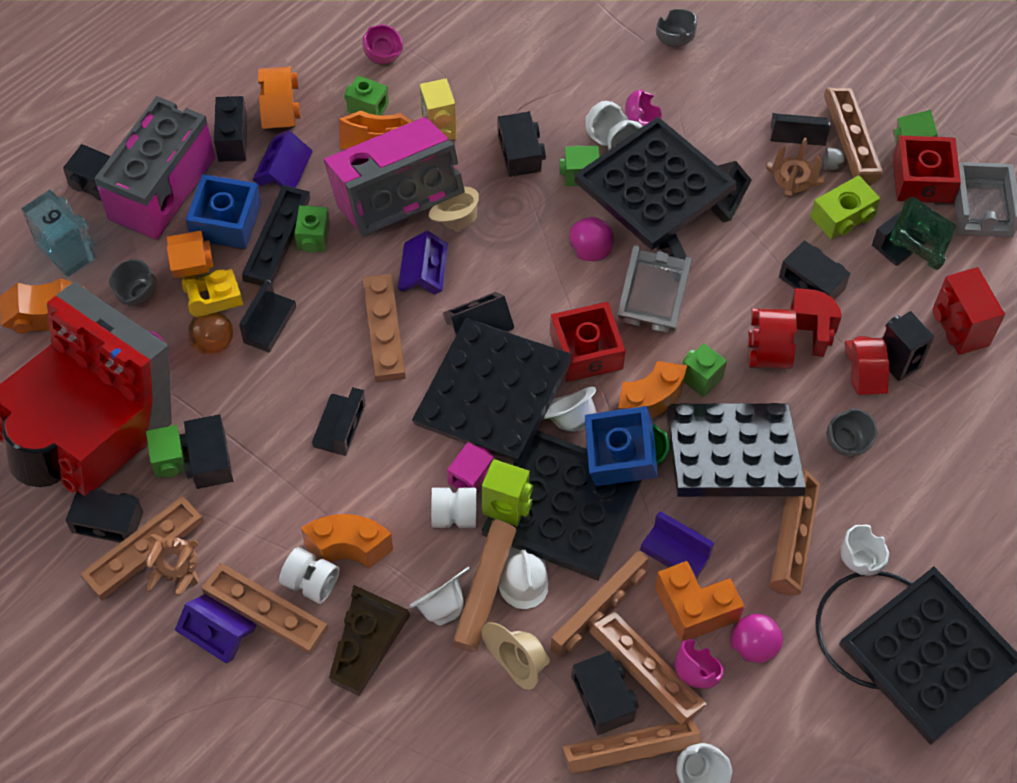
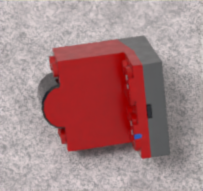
[0,282,172,496]

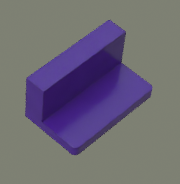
[252,130,313,188]
[398,230,448,295]
[640,511,714,579]
[175,594,257,664]

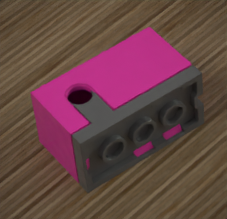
[94,96,215,240]
[324,116,465,236]

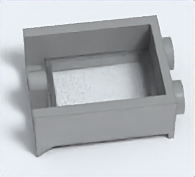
[954,162,1017,237]
[617,246,692,333]

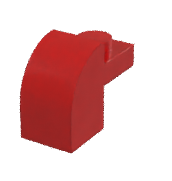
[790,288,842,357]
[844,336,889,395]

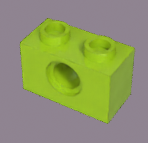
[810,175,880,240]
[482,459,533,526]

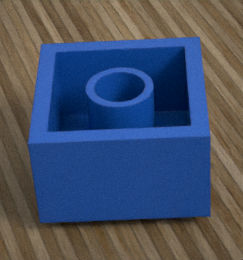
[186,174,261,249]
[585,406,658,486]

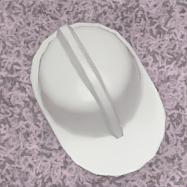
[544,386,597,432]
[498,547,549,610]
[409,567,470,626]

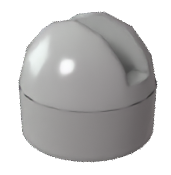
[823,148,845,170]

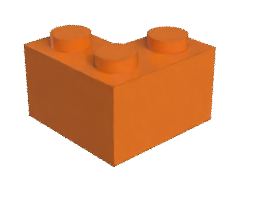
[655,561,744,643]

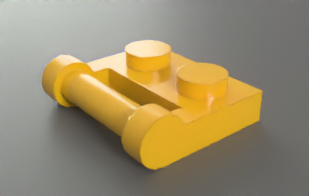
[181,269,243,317]

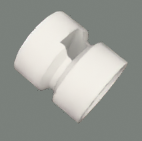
[431,488,476,528]
[279,547,340,604]

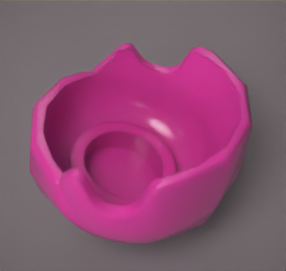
[362,24,403,65]
[625,89,662,126]
[569,217,614,261]
[730,614,783,663]
[674,639,724,689]

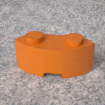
[258,66,301,129]
[339,111,413,150]
[166,230,214,279]
[0,278,85,333]
[618,361,687,421]
[301,514,393,569]

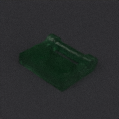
[890,197,957,270]

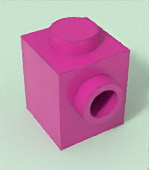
[447,442,494,495]

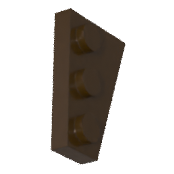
[329,585,410,696]

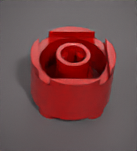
[747,308,797,369]

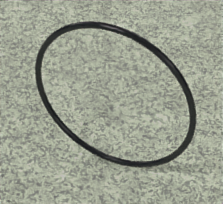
[816,571,912,690]

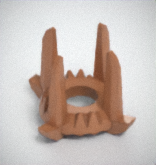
[766,138,825,197]
[146,534,199,596]

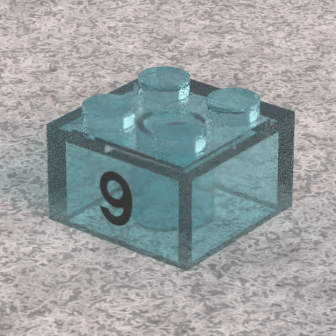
[21,189,96,277]

